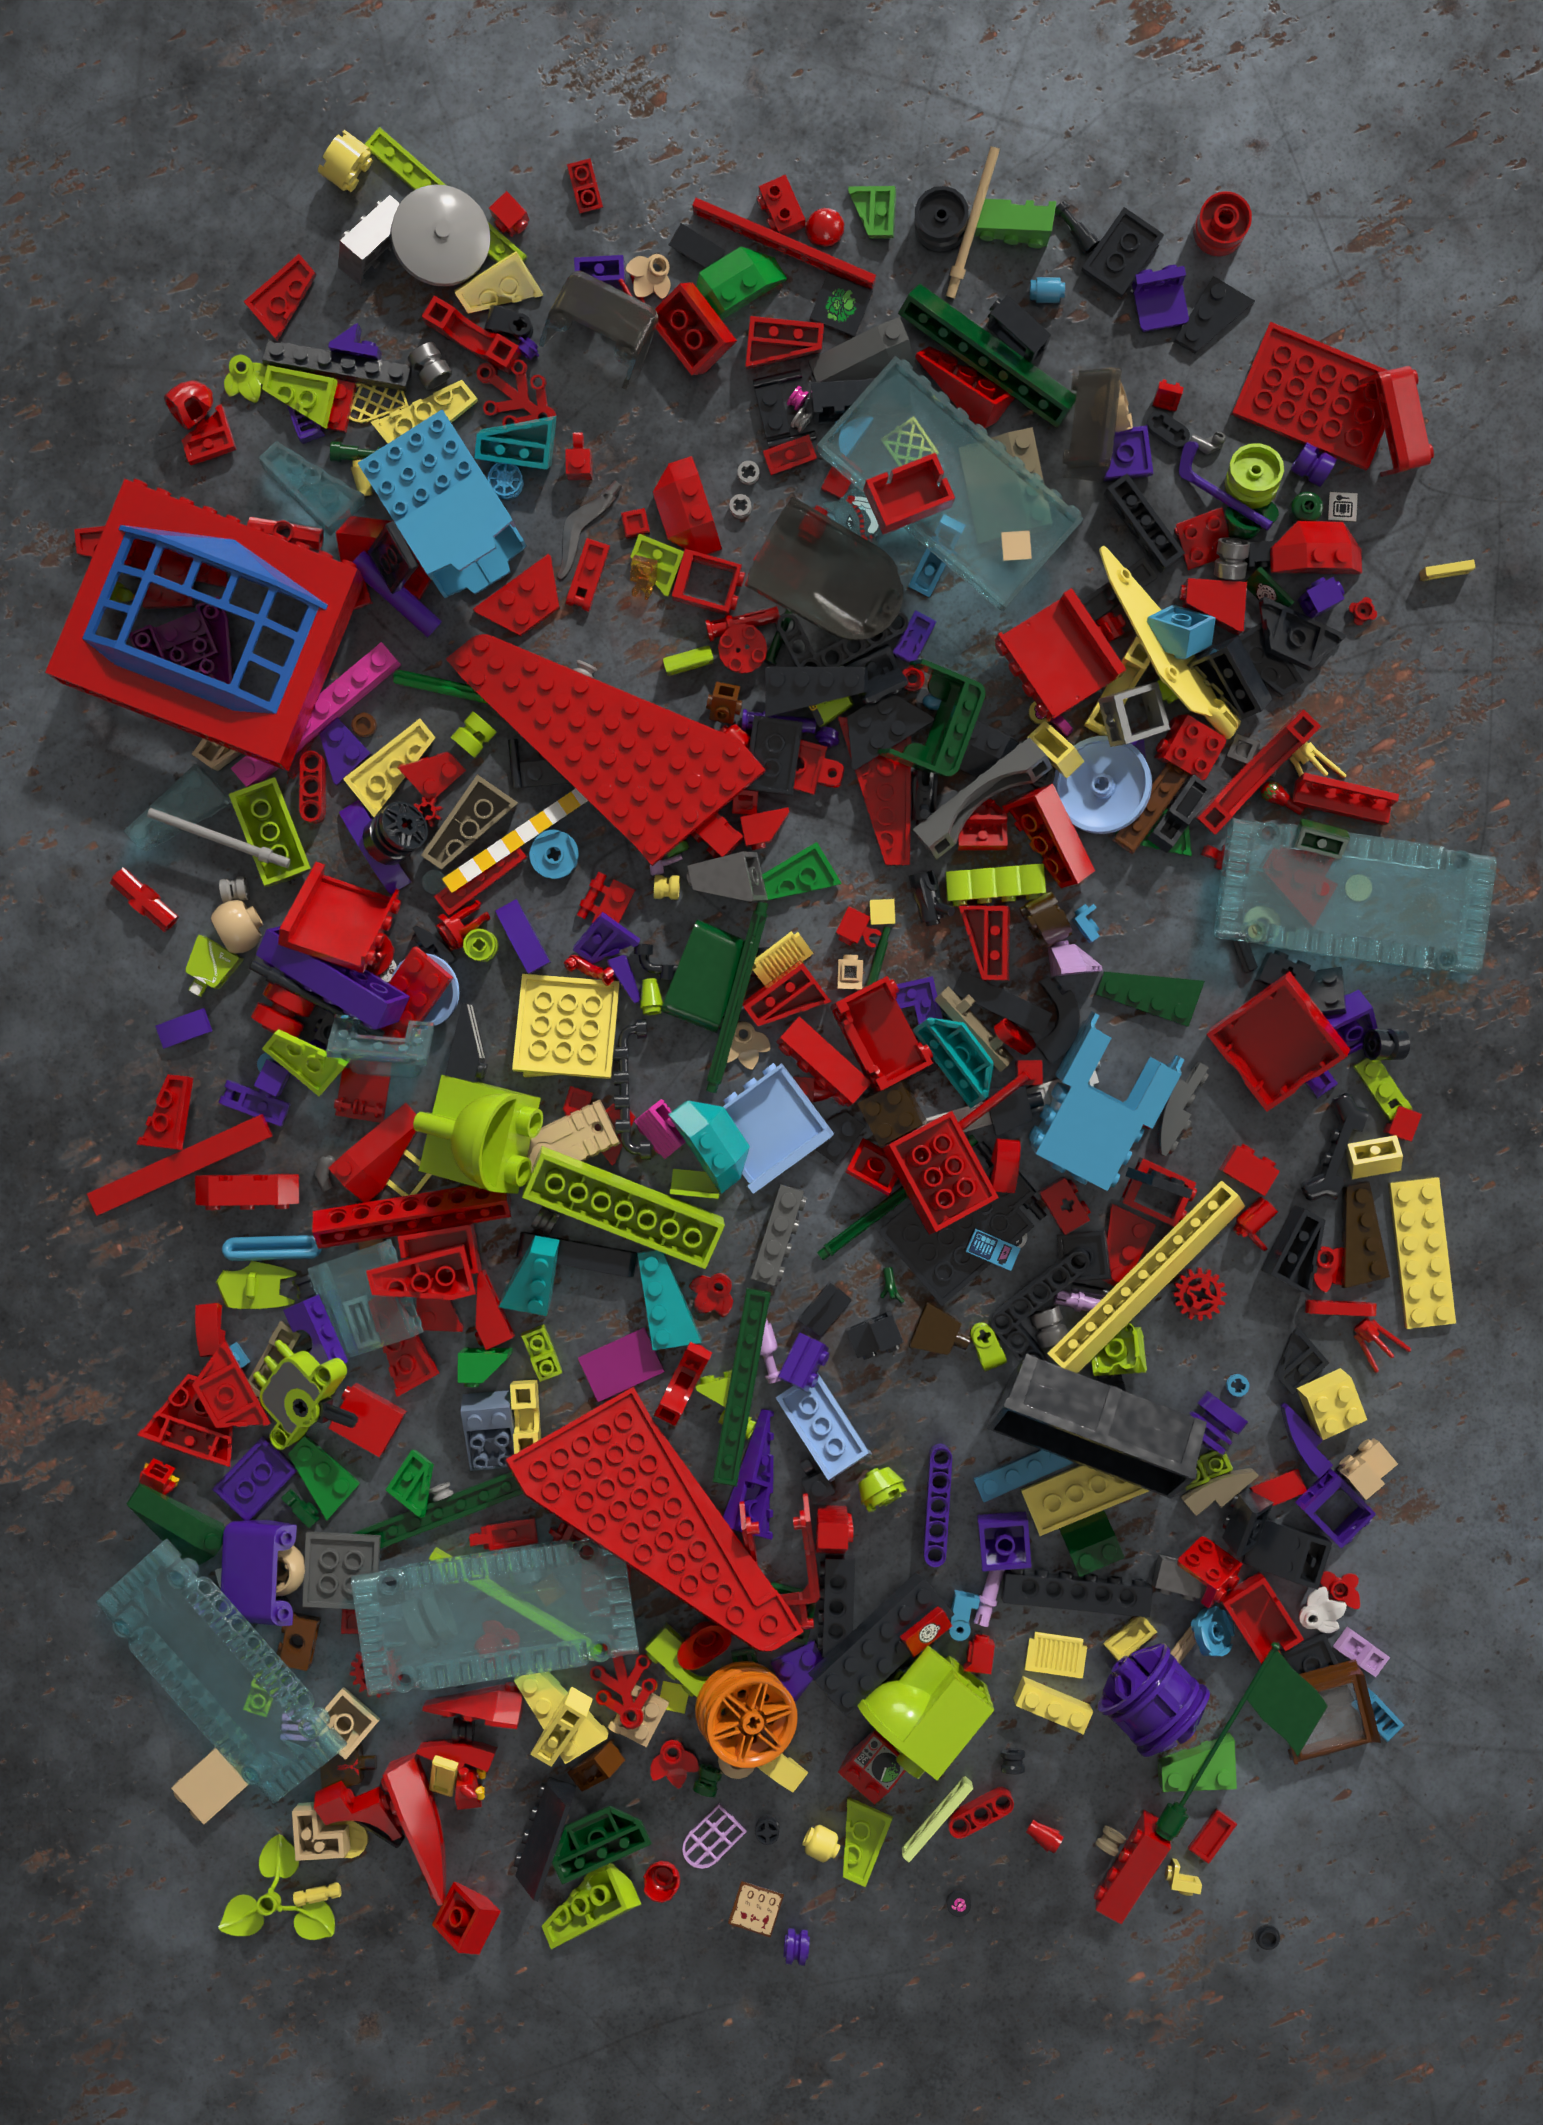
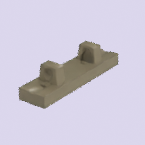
[935,986,1014,1072]

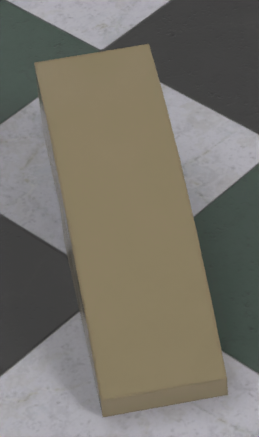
[1180,1468,1259,1516]

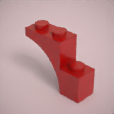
[314,1781,402,1840]

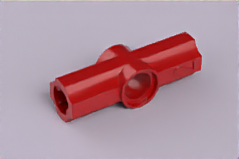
[247,517,324,551]
[110,867,179,932]

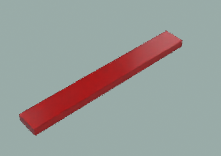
[692,198,876,290]
[87,1114,273,1216]

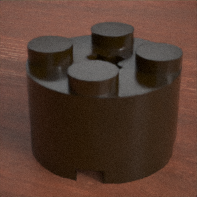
[1019,891,1072,950]

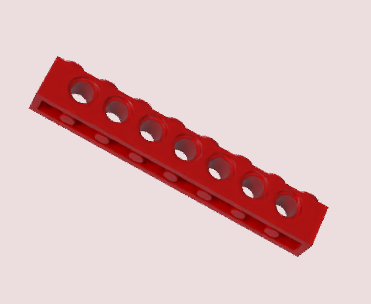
[312,1185,511,1249]

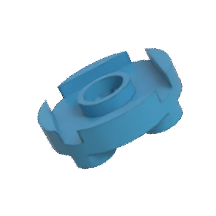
[529,830,579,879]
[1191,1606,1235,1657]

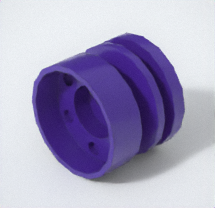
[1189,1390,1248,1455]

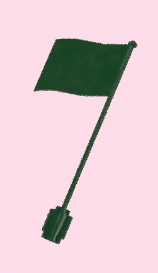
[1155,1642,1328,1841]

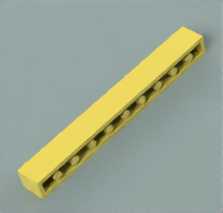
[1047,1181,1245,1373]

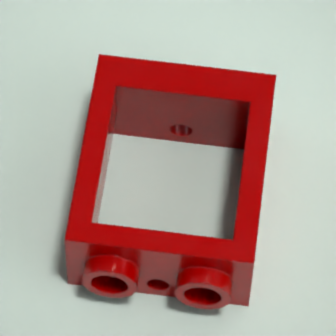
[672,549,745,615]
[1120,1157,1197,1227]

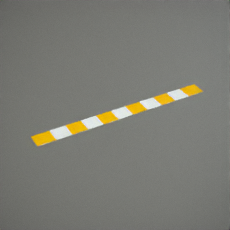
[442,789,588,893]

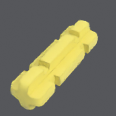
[293,1882,342,1907]

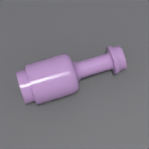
[760,1318,781,1384]

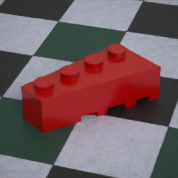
[1002,784,1095,888]
[815,1505,853,1555]

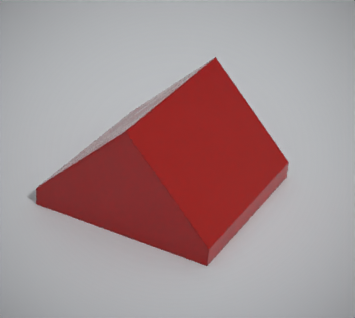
[335,516,392,562]
[845,1138,898,1196]

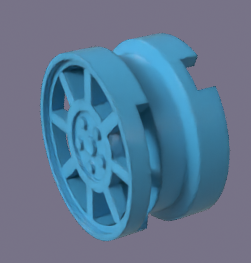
[488,462,524,500]

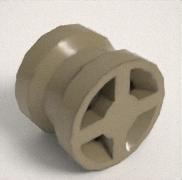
[1095,1826,1126,1857]

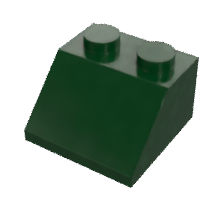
[1059,1510,1125,1577]

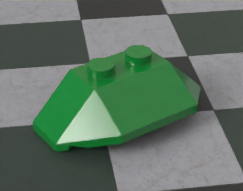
[696,247,787,320]

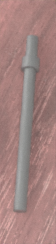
[147,808,291,868]

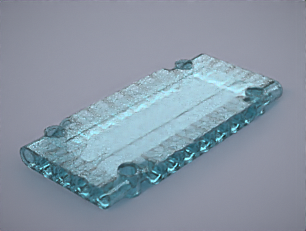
[1213,818,1497,975]
[351,1537,639,1696]
[96,1539,347,1804]

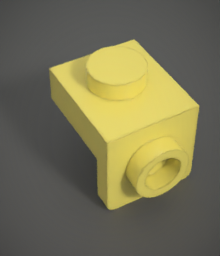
[1165,1858,1202,1896]

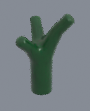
[880,1267,904,1304]

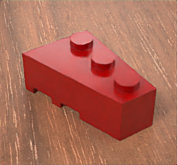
[690,813,744,859]
[743,960,831,1026]

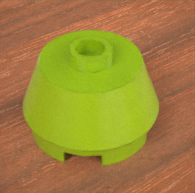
[858,1467,907,1513]

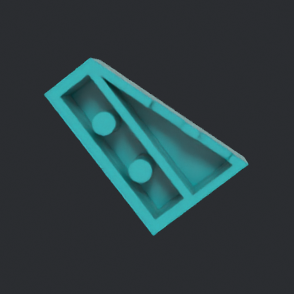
[474,416,557,469]
[499,1236,559,1316]

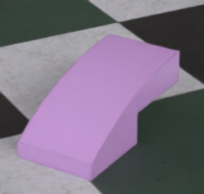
[1333,1627,1390,1677]

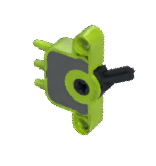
[253,1340,358,1450]

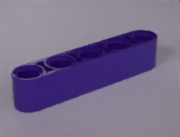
[923,1444,952,1567]

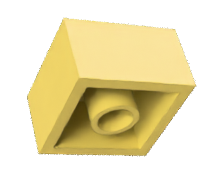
[1297,1368,1367,1440]

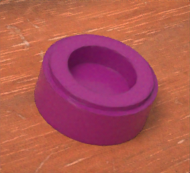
[1050,715,1073,737]

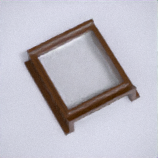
[1287,1659,1381,1765]

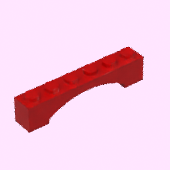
[1195,709,1322,835]

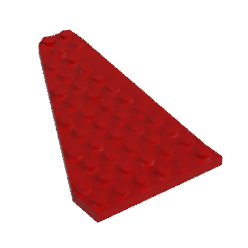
[505,1387,803,1652]

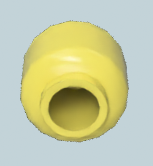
[802,1825,840,1863]

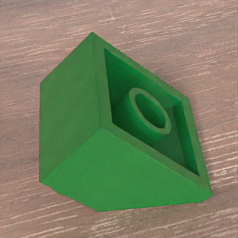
[458,1347,513,1387]

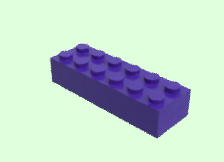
[256,926,410,1030]

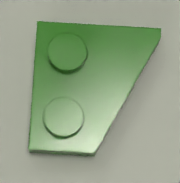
[848,186,896,238]

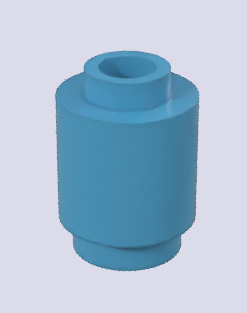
[1030,277,1065,303]

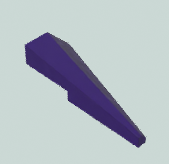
[723,1409,774,1540]

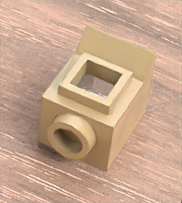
[837,955,863,990]

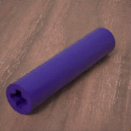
[352,551,442,638]

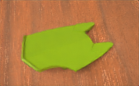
[216,1261,297,1309]

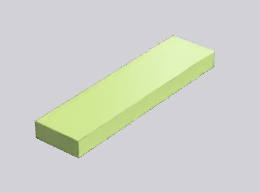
[902,1776,973,1862]

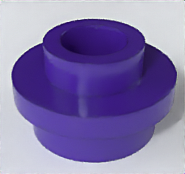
[815,727,840,748]

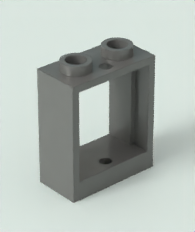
[1098,682,1170,747]

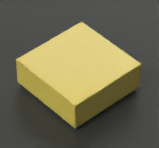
[870,899,895,925]

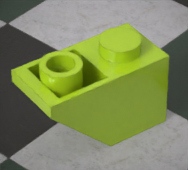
[696,1369,732,1408]

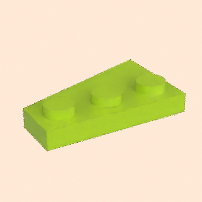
[262,365,338,429]

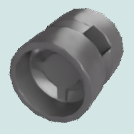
[407,342,452,390]
[1214,537,1250,580]
[1029,1305,1068,1348]

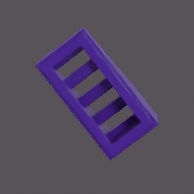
[287,405,325,444]
[607,955,641,1003]

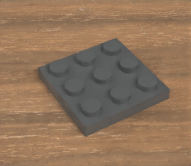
[302,1532,381,1611]

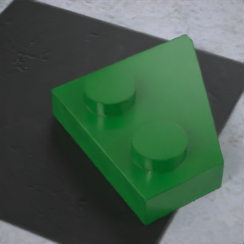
[386,1450,434,1518]

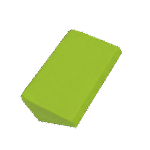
[663,646,714,676]

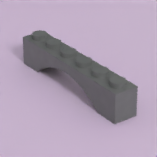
[913,737,1053,860]

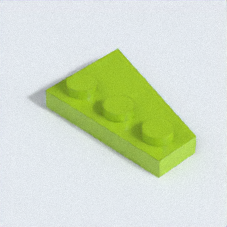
[262,1029,349,1096]
[843,1797,893,1887]

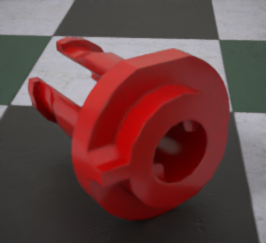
[436,900,490,951]

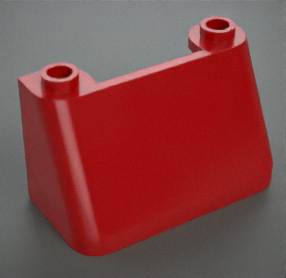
[830,976,933,1092]

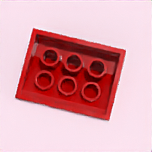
[883,1111,999,1234]

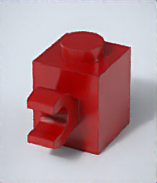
[565,432,593,480]
[835,906,882,948]

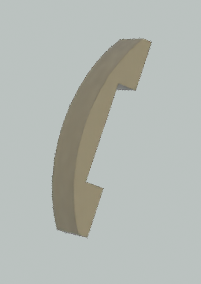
[248,1321,302,1405]

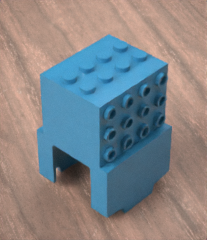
[358,409,527,598]
[1028,1011,1185,1191]

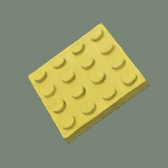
[512,974,620,1079]

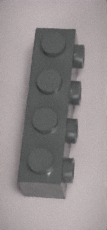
[751,1183,807,1286]

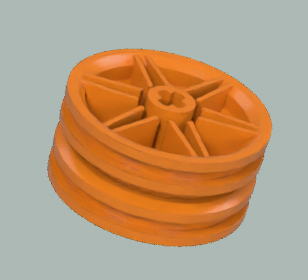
[695,1661,798,1768]

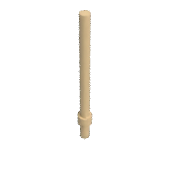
[946,146,1000,298]

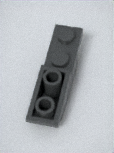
[1157,1062,1209,1157]

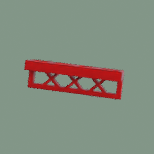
[1292,772,1399,826]

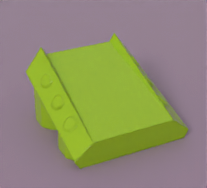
[1092,1323,1147,1376]

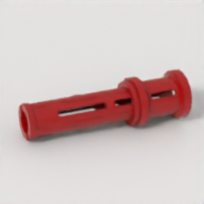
[705,606,780,642]

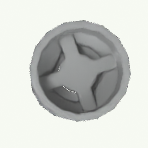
[219,876,250,903]

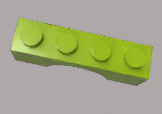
[645,1622,724,1712]

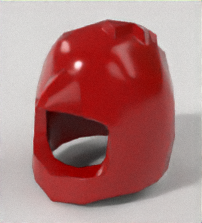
[164,380,213,430]

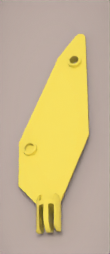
[1099,546,1241,740]

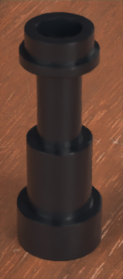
[1055,201,1100,255]

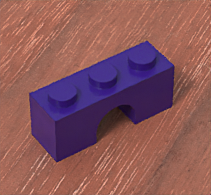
[283,1294,348,1365]

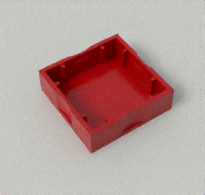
[1207,971,1350,1112]

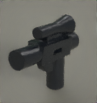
[885,1655,914,1683]

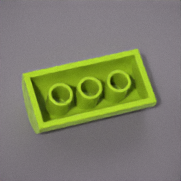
[229,777,311,887]

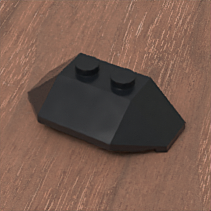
[959,720,1020,778]

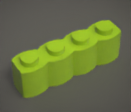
[945,864,1046,906]

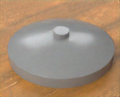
[391,185,490,286]

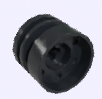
[362,801,428,865]

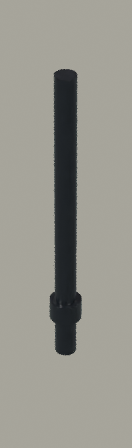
[248,960,385,1040]

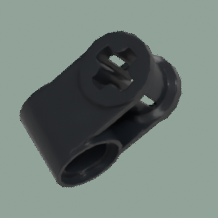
[484,305,534,341]

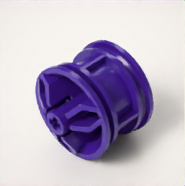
[1098,1643,1210,1757]

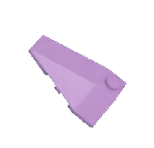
[1048,940,1102,977]

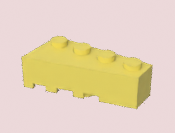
[514,1661,609,1764]

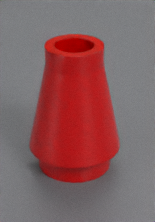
[1026,1820,1064,1854]

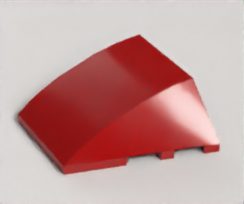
[137,1374,233,1468]

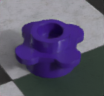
[518,336,540,360]

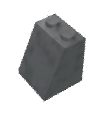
[687,852,768,901]

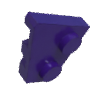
[573,912,640,964]
[771,1639,823,1703]

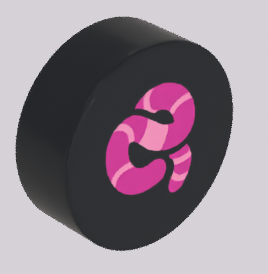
[946,1890,971,1917]

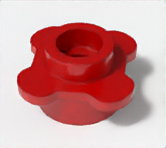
[1349,597,1377,626]

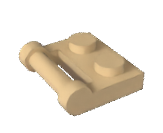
[608,1685,669,1747]

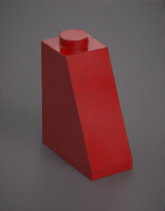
[1179,578,1247,635]

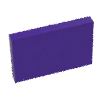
[212,1436,297,1521]

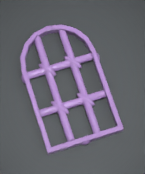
[682,1804,746,1869]

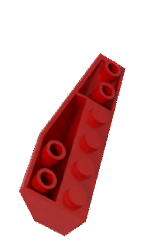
[381,1752,446,1906]

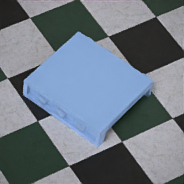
[723,1063,834,1194]

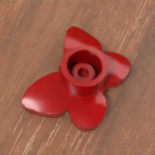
[1319,1571,1360,1609]

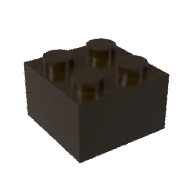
[857,1080,928,1147]

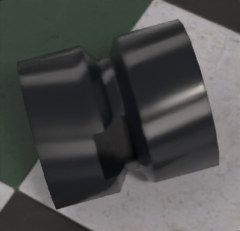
[1363,1029,1410,1060]

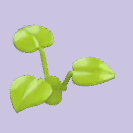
[218,1834,335,1940]

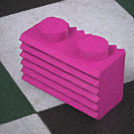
[634,1099,686,1159]

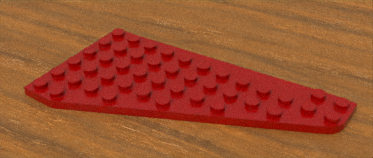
[446,634,766,866]

